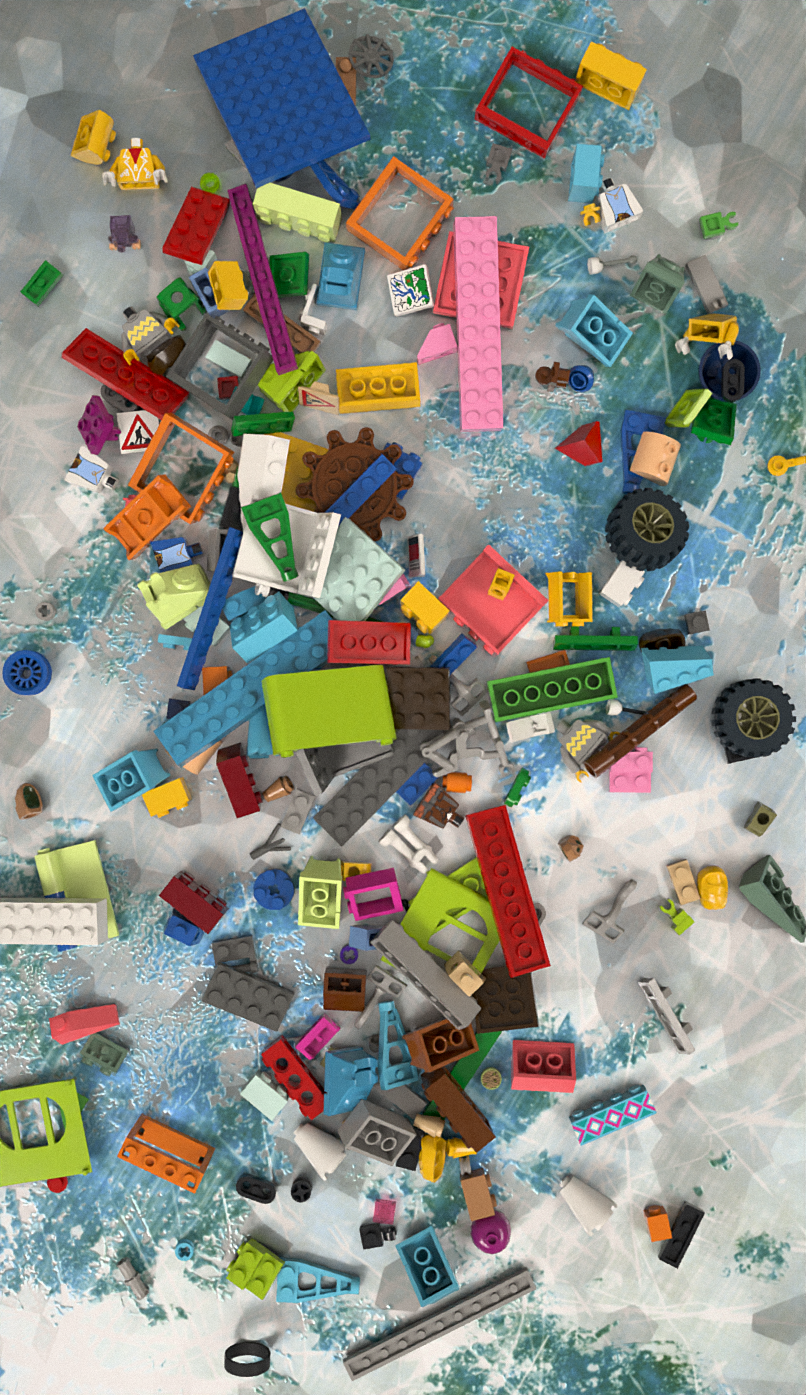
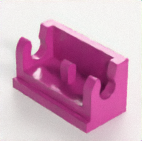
[295,1013,341,1060]

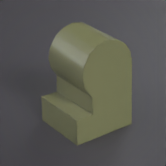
[744,801,777,837]

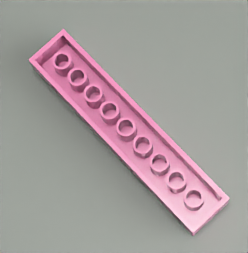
[453,216,503,432]

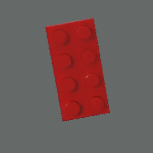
[162,186,230,265]
[327,620,411,665]

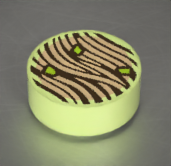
[481,1067,502,1090]

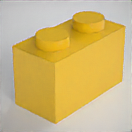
[208,261,248,310]
[142,777,192,818]

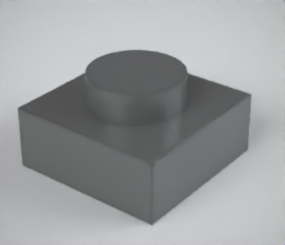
[684,610,710,635]

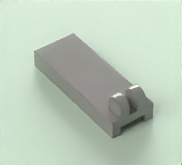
[685,255,728,314]
[373,1074,427,1120]

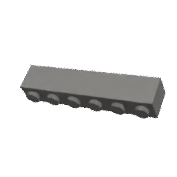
[370,920,481,1030]

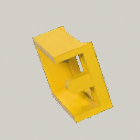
[545,572,593,627]

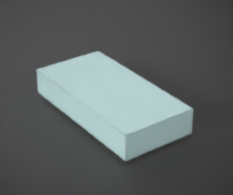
[206,339,252,379]

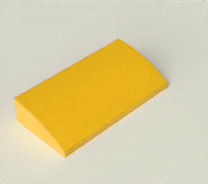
[336,362,421,414]

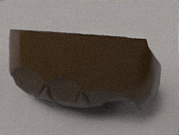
[146,335,186,375]
[639,628,686,653]

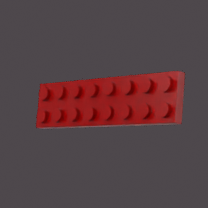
[465,805,551,978]

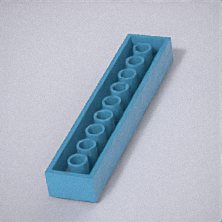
[153,610,332,768]

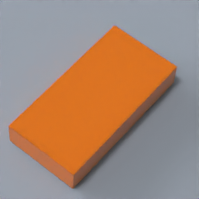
[526,650,570,673]

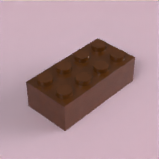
[420,1066,496,1153]

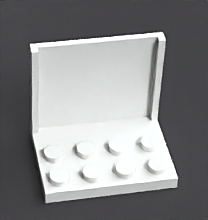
[232,495,341,598]

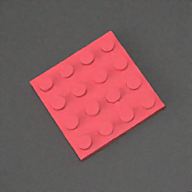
[433,231,529,329]

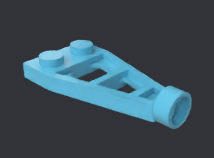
[378,1000,419,1090]
[276,1257,360,1303]

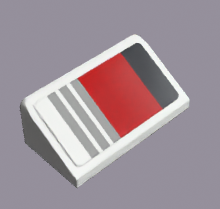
[407,534,425,578]

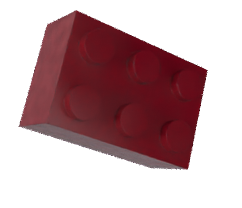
[159,871,229,934]

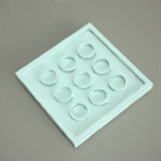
[313,517,405,621]

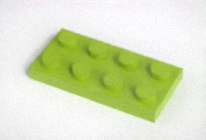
[408,857,488,935]

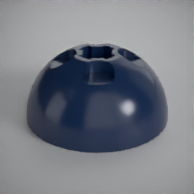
[698,340,761,402]

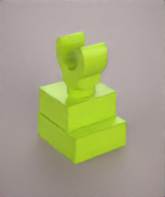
[659,899,695,935]

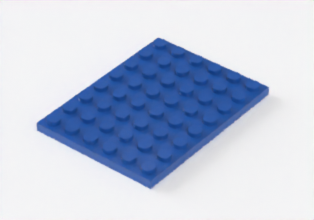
[193,8,371,188]

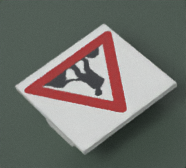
[117,410,159,454]

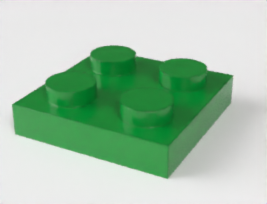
[269,251,309,298]

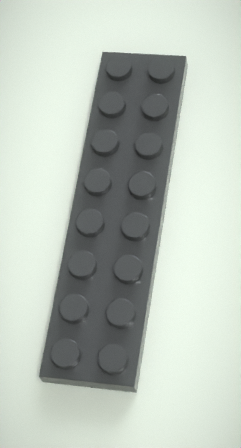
[313,725,453,847]

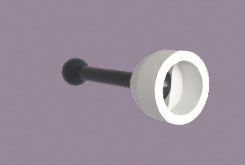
[606,699,647,716]

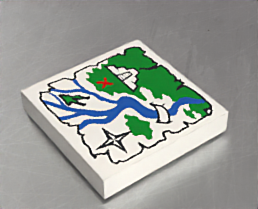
[387,264,435,317]

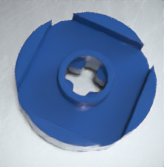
[253,868,295,910]

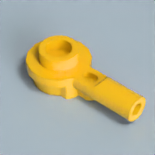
[767,455,806,476]

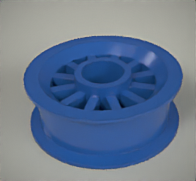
[2,650,52,695]

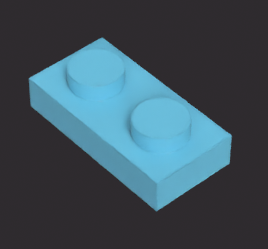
[158,634,192,651]

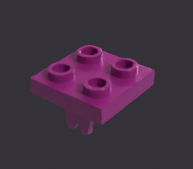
[77,395,121,455]

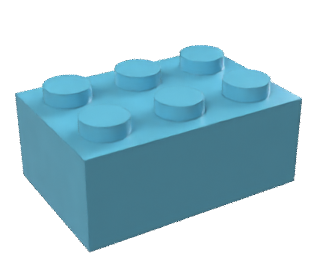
[230,592,298,664]

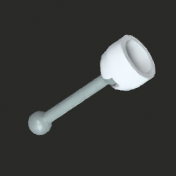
[587,255,637,275]

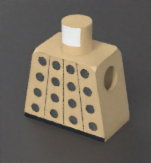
[444,950,486,997]

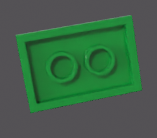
[691,396,737,445]

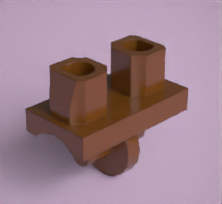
[535,362,570,392]

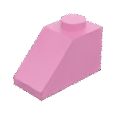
[417,323,457,365]

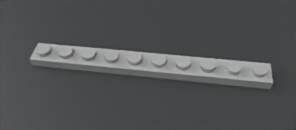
[343,1267,536,1381]

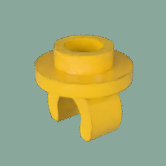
[580,203,601,226]

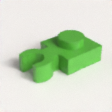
[699,212,739,239]

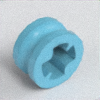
[175,1239,194,1261]

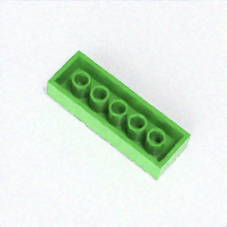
[486,657,618,722]

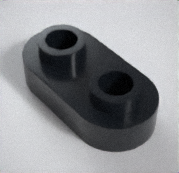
[721,359,745,403]
[236,1174,277,1204]

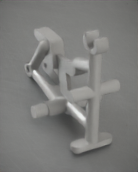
[420,700,515,777]

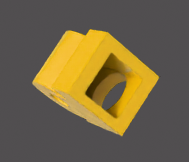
[487,568,515,601]
[341,860,372,881]

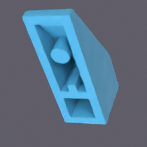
[222,586,266,622]

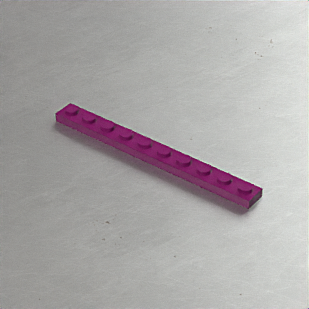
[227,184,298,375]

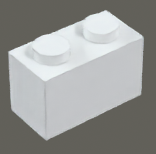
[598,560,645,607]

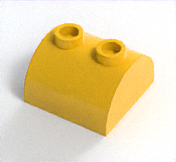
[70,110,116,165]

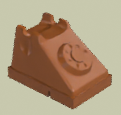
[402,1018,479,1072]

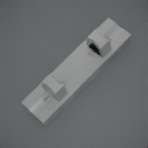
[638,978,695,1055]

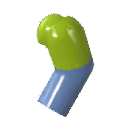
[411,625,434,648]

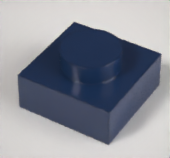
[166,698,190,719]

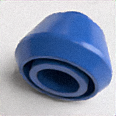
[568,365,594,393]

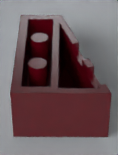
[216,742,263,818]

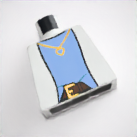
[597,178,643,234]
[64,445,119,493]

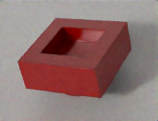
[217,376,239,400]

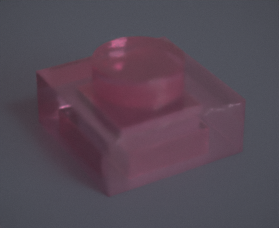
[373,1199,396,1225]

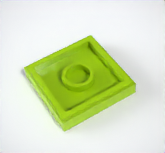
[665,389,712,427]

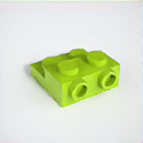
[226,1238,285,1300]

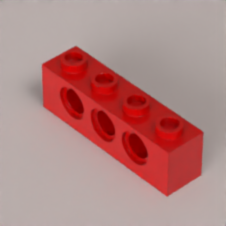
[261,1034,327,1120]

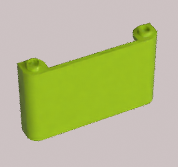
[261,665,397,758]

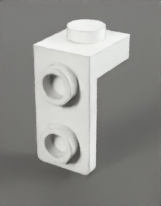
[298,283,327,336]
[506,712,555,742]

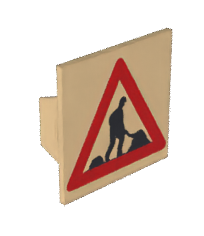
[298,381,339,415]

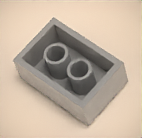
[338,1099,416,1166]

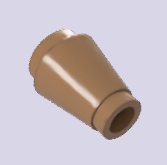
[262,776,294,802]

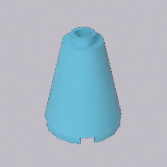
[246,708,279,759]

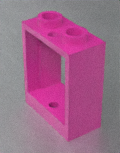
[343,867,404,921]

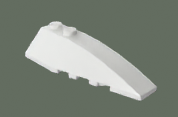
[237,434,290,531]

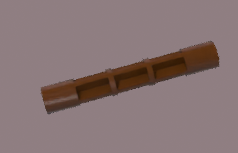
[583,684,697,778]

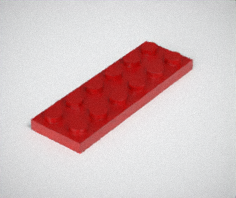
[62,328,189,420]

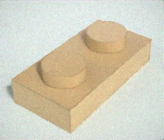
[666,859,700,905]

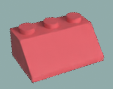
[511,1040,576,1093]

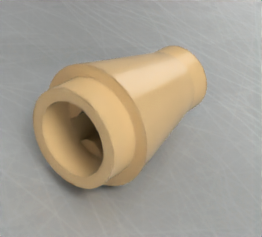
[413,1114,445,1138]

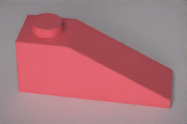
[49,1004,120,1045]

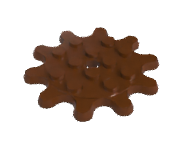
[295,427,414,541]

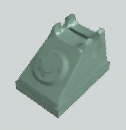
[630,254,685,314]

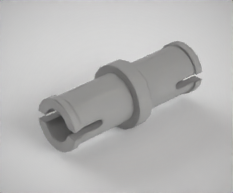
[116,1257,149,1300]

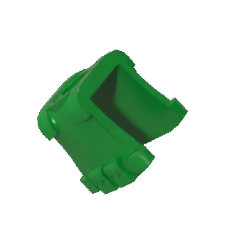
[157,277,206,331]

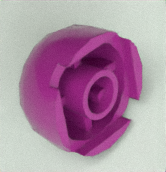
[470,1211,511,1254]

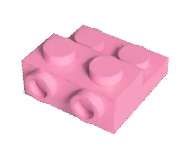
[609,747,653,793]

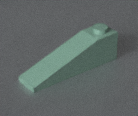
[739,855,806,943]

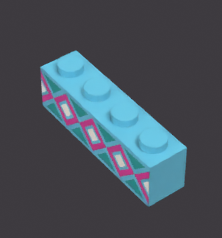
[569,1085,657,1146]

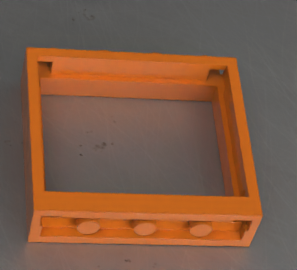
[346,156,454,271]
[128,413,235,524]
[117,1114,215,1194]

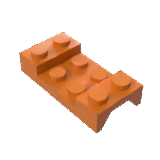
[103,474,191,560]

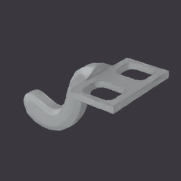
[429,655,488,716]
[583,879,637,944]
[354,965,407,1029]

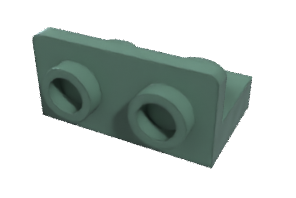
[79,1033,129,1077]

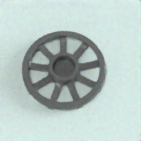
[349,34,394,78]

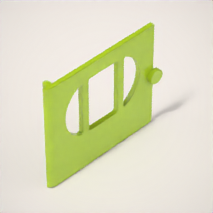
[380,868,500,973]
[0,1079,92,1187]

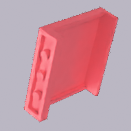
[438,544,549,655]

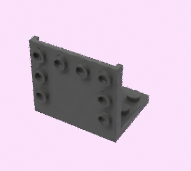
[296,740,395,796]

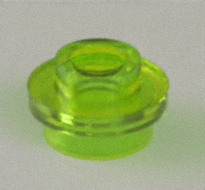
[200,173,220,193]

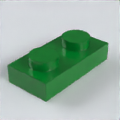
[20,260,63,307]

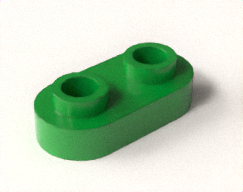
[504,768,531,807]

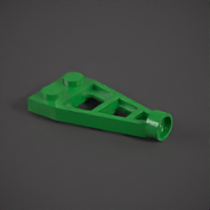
[241,492,299,582]

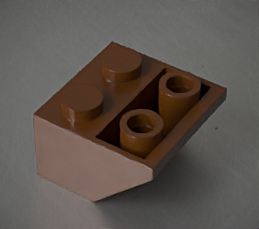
[323,968,367,1012]

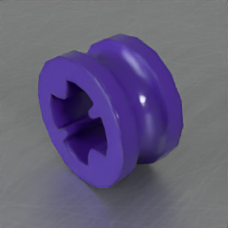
[340,944,359,964]

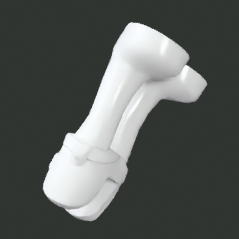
[378,814,439,874]

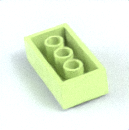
[253,183,342,243]

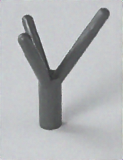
[250,823,291,860]

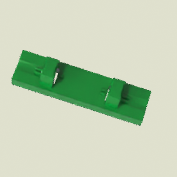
[553,626,638,651]

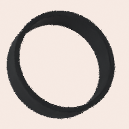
[224,1342,271,1377]

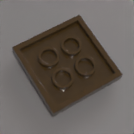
[387,667,451,730]
[472,966,539,1034]

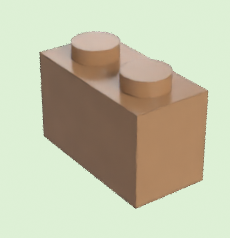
[460,1168,497,1221]

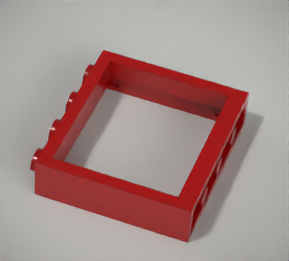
[475,46,583,159]

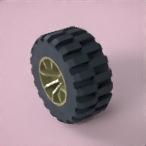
[605,488,689,571]
[711,678,796,757]

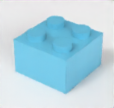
[568,144,605,203]

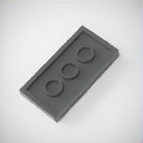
[201,962,294,1032]

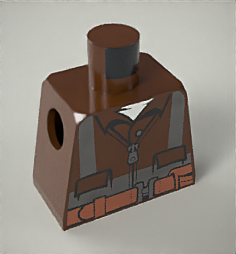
[413,782,464,829]

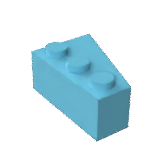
[641,646,714,694]

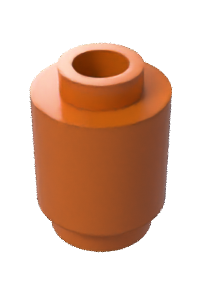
[442,772,472,793]

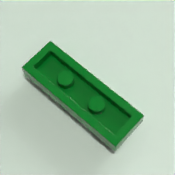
[231,411,295,436]

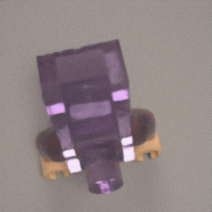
[108,215,141,253]

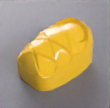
[697,866,728,910]
[419,1134,447,1183]

